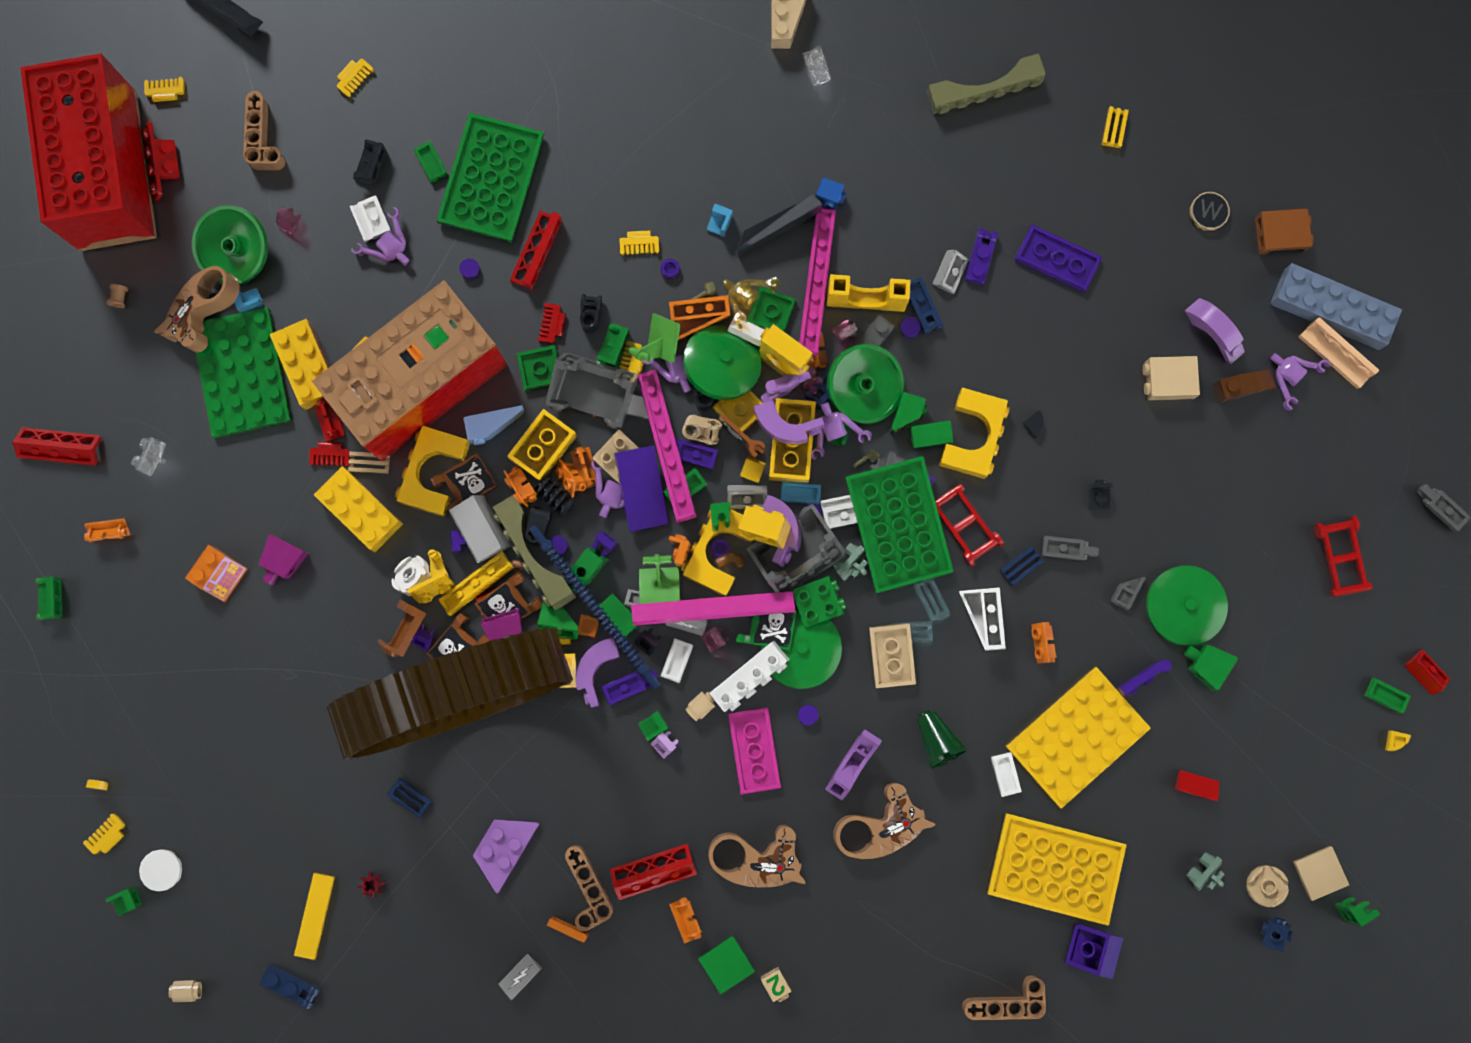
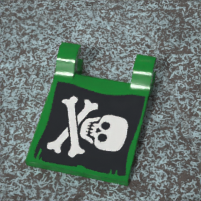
[736,610,797,651]

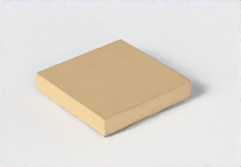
[1293,846,1349,901]

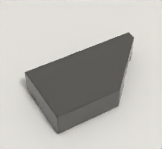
[1110,577,1146,611]

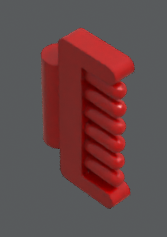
[538,303,566,344]
[309,442,350,466]

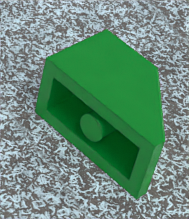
[890,392,928,434]
[537,603,578,641]

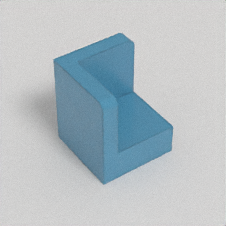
[707,204,733,237]
[234,288,265,313]

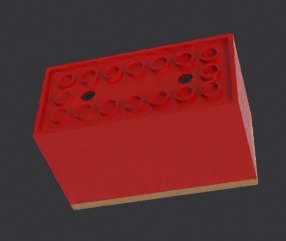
[20,53,157,251]
[312,280,508,461]

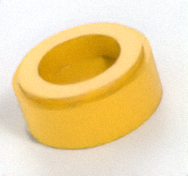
[86,779,109,791]

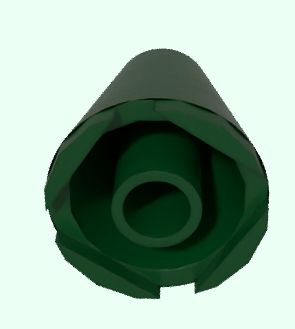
[917,710,967,769]

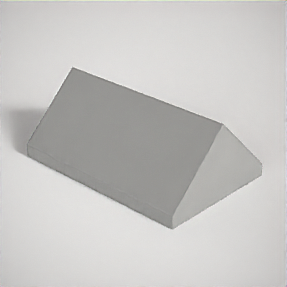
[449,495,512,563]

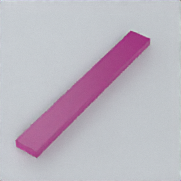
[799,208,836,356]
[637,369,696,523]
[631,591,795,626]

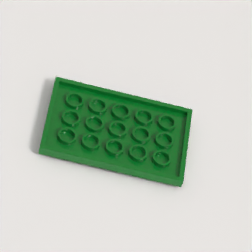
[436,113,544,243]
[196,307,292,438]
[845,456,954,593]

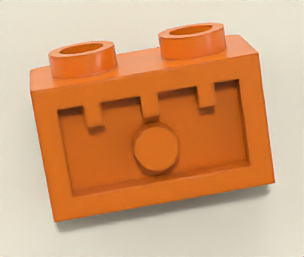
[669,534,692,568]

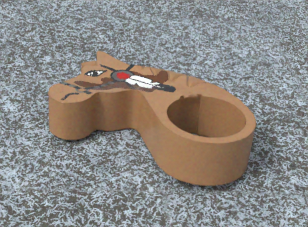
[154,266,239,353]
[833,782,935,859]
[708,825,806,887]

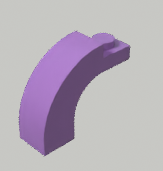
[1185,298,1245,364]
[754,400,824,444]
[763,495,802,568]
[576,638,620,708]
[825,729,882,800]

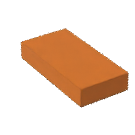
[547,916,589,943]

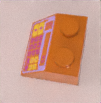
[185,545,248,602]

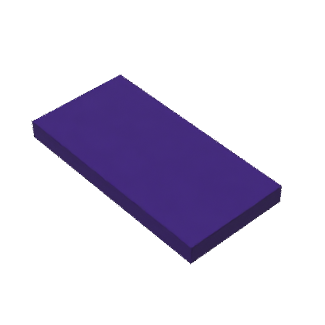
[1014,224,1102,293]
[614,445,669,532]

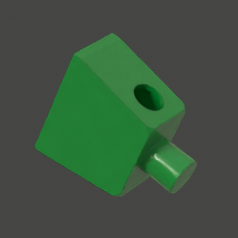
[568,547,609,591]
[1184,645,1238,691]

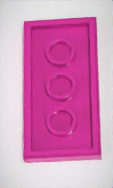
[728,707,781,795]

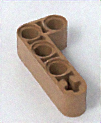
[243,91,286,170]
[565,845,614,931]
[962,975,1046,1020]

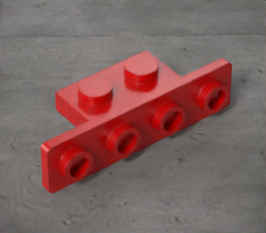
[142,121,180,201]

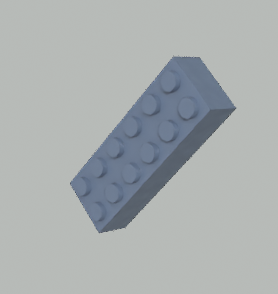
[1270,263,1402,350]

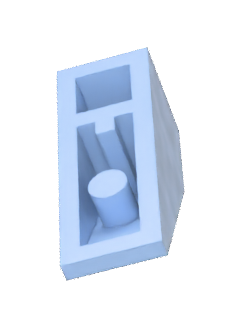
[463,405,525,445]

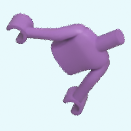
[351,207,410,266]
[642,339,691,393]
[1270,353,1330,410]
[760,371,811,403]
[811,402,872,460]
[591,460,624,518]

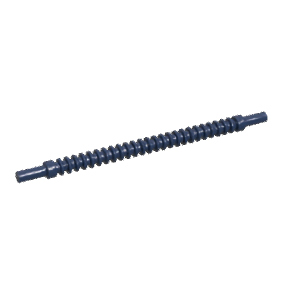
[529,525,660,690]

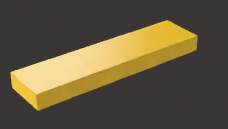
[438,551,514,616]
[294,873,335,960]

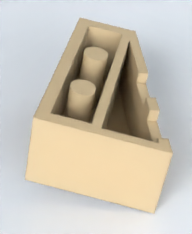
[771,0,807,49]

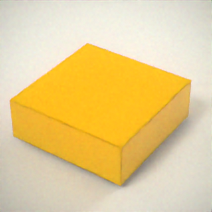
[740,456,766,483]

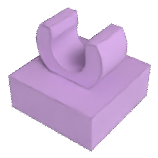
[651,731,678,759]

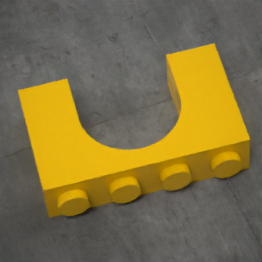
[826,274,910,312]
[759,324,813,386]
[939,388,1010,479]
[395,426,470,517]
[681,509,754,597]

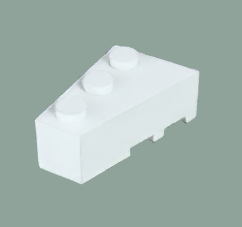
[959,587,1006,651]

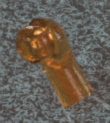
[715,553,745,568]

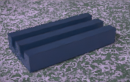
[1000,546,1044,586]
[387,778,433,818]

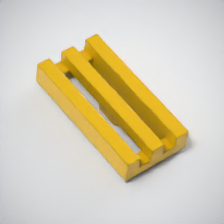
[1101,106,1129,149]

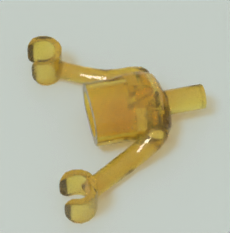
[723,277,781,329]

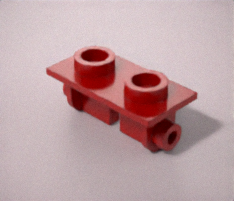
[313,399,345,442]

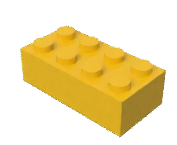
[270,319,330,410]
[769,398,816,484]
[314,466,403,552]

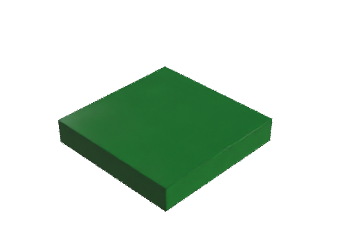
[747,287,797,332]
[516,345,558,392]
[698,935,755,995]

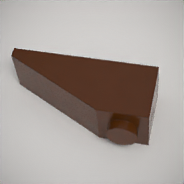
[1213,369,1276,403]

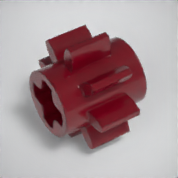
[358,872,386,898]

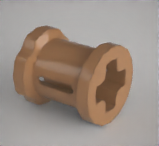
[106,284,128,308]

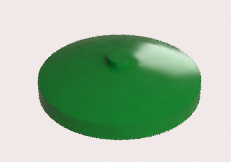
[192,205,268,284]
[683,325,761,400]
[827,344,904,424]
[1146,565,1228,646]
[761,608,842,689]

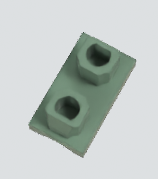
[832,543,868,582]
[1187,853,1225,891]

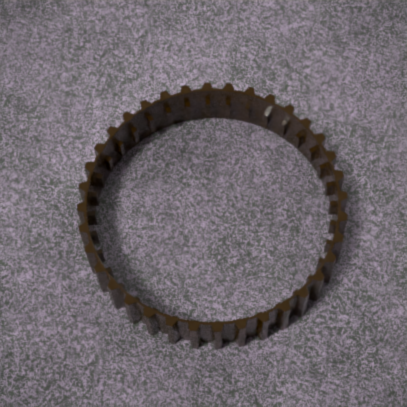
[326,628,573,760]

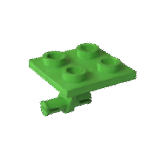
[629,314,680,363]
[639,554,680,604]

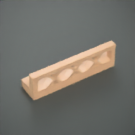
[1298,317,1379,389]

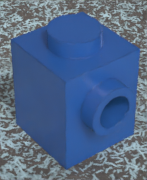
[816,177,846,209]

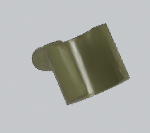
[692,282,716,299]
[853,450,880,468]

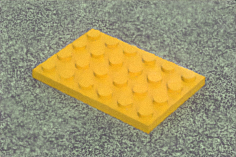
[1005,667,1151,809]
[987,813,1127,926]

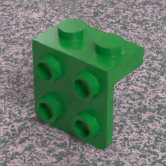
[793,576,847,627]

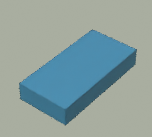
[780,482,821,505]

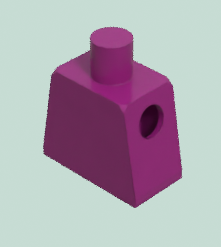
[259,534,308,585]
[481,608,523,641]

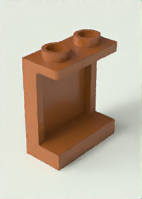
[1255,209,1314,255]
[377,599,426,657]

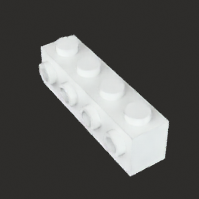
[709,641,789,712]

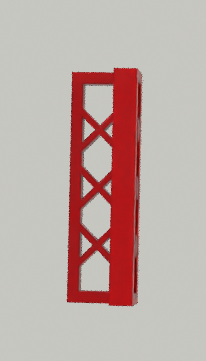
[510,210,562,290]
[12,427,101,466]
[610,844,697,900]

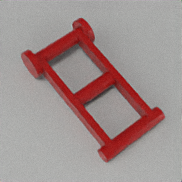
[935,484,1004,567]
[1314,515,1373,597]

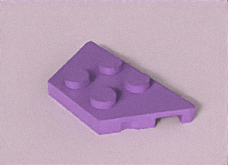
[473,819,539,893]

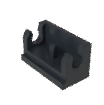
[353,139,386,185]

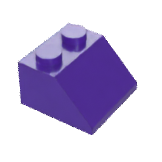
[1065,923,1123,979]

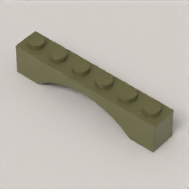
[926,53,1046,114]
[493,495,576,611]

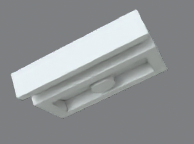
[350,195,392,243]
[820,495,857,529]

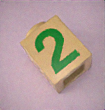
[761,967,791,1002]

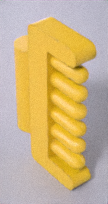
[337,59,374,97]
[144,77,185,102]
[620,231,659,256]
[619,341,644,374]
[83,814,125,854]

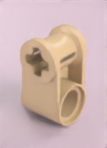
[682,415,722,445]

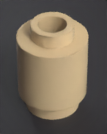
[685,692,715,721]
[168,980,202,1002]

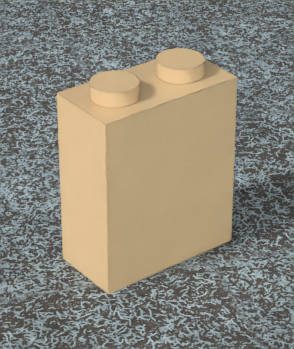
[1143,356,1200,400]

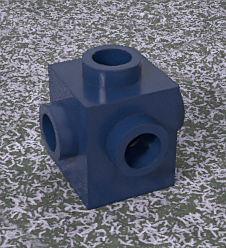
[1261,917,1293,952]

